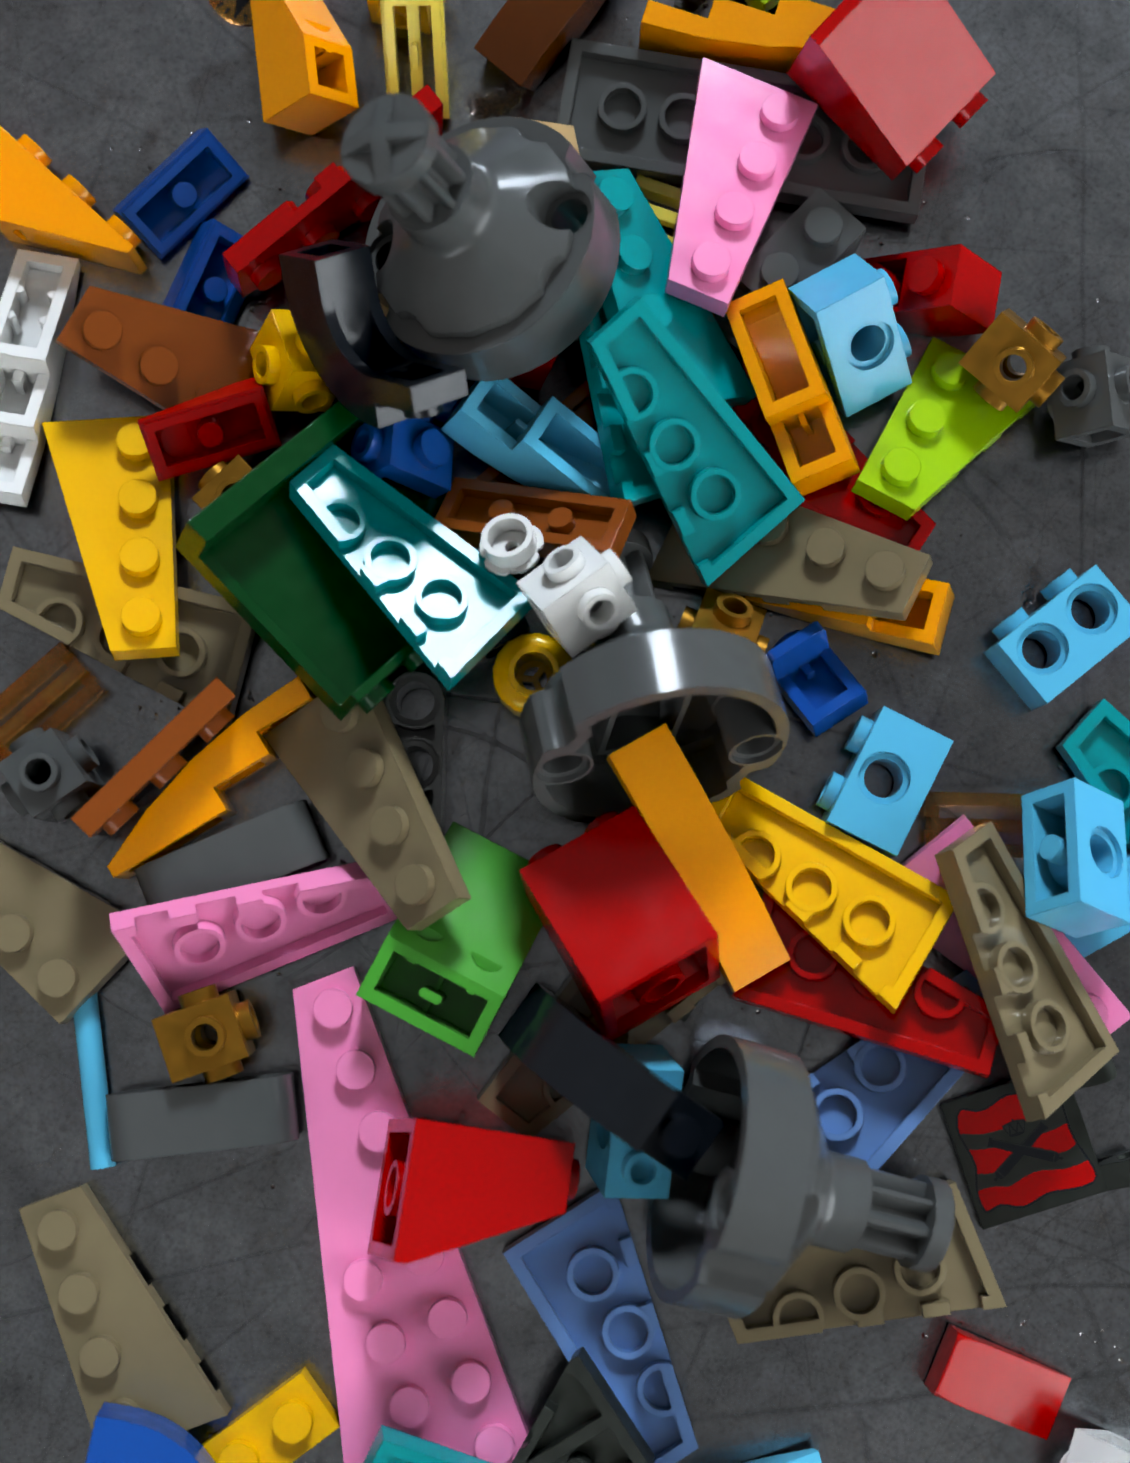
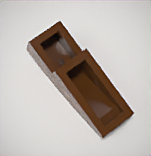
[474,0,605,91]

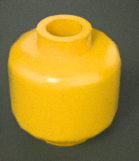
[492,633,573,717]

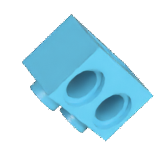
[983,564,1130,711]

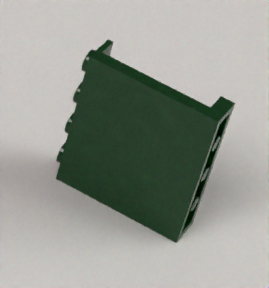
[175,401,519,721]

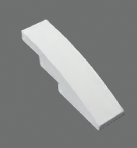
[0,249,81,507]

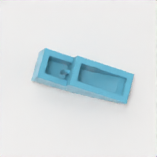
[440,378,611,497]

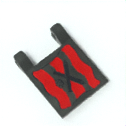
[939,1059,1130,1230]

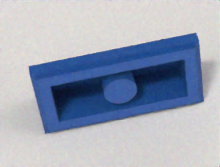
[112,128,249,260]
[162,218,245,324]

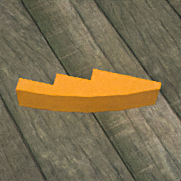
[638,0,835,73]
[107,677,315,879]
[607,723,791,993]

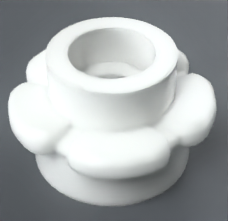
[479,513,544,576]

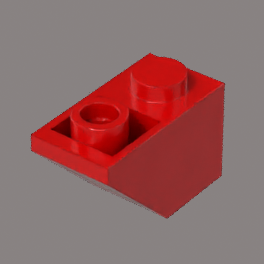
[863,244,1002,338]

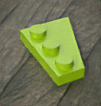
[851,337,1035,521]

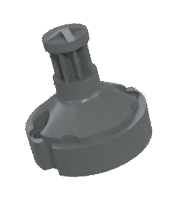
[340,93,620,381]
[519,528,790,823]
[646,1034,955,1319]

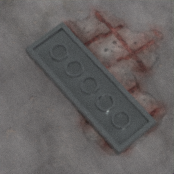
[557,38,927,224]

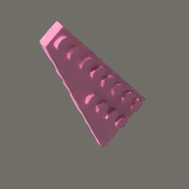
[292,966,529,1463]

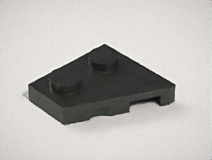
[512,1346,655,1463]

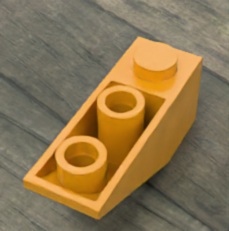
[250,0,359,136]
[0,126,148,275]

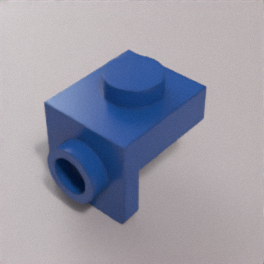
[350,418,454,499]
[766,621,869,737]

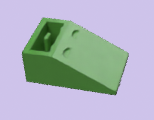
[356,821,543,1057]

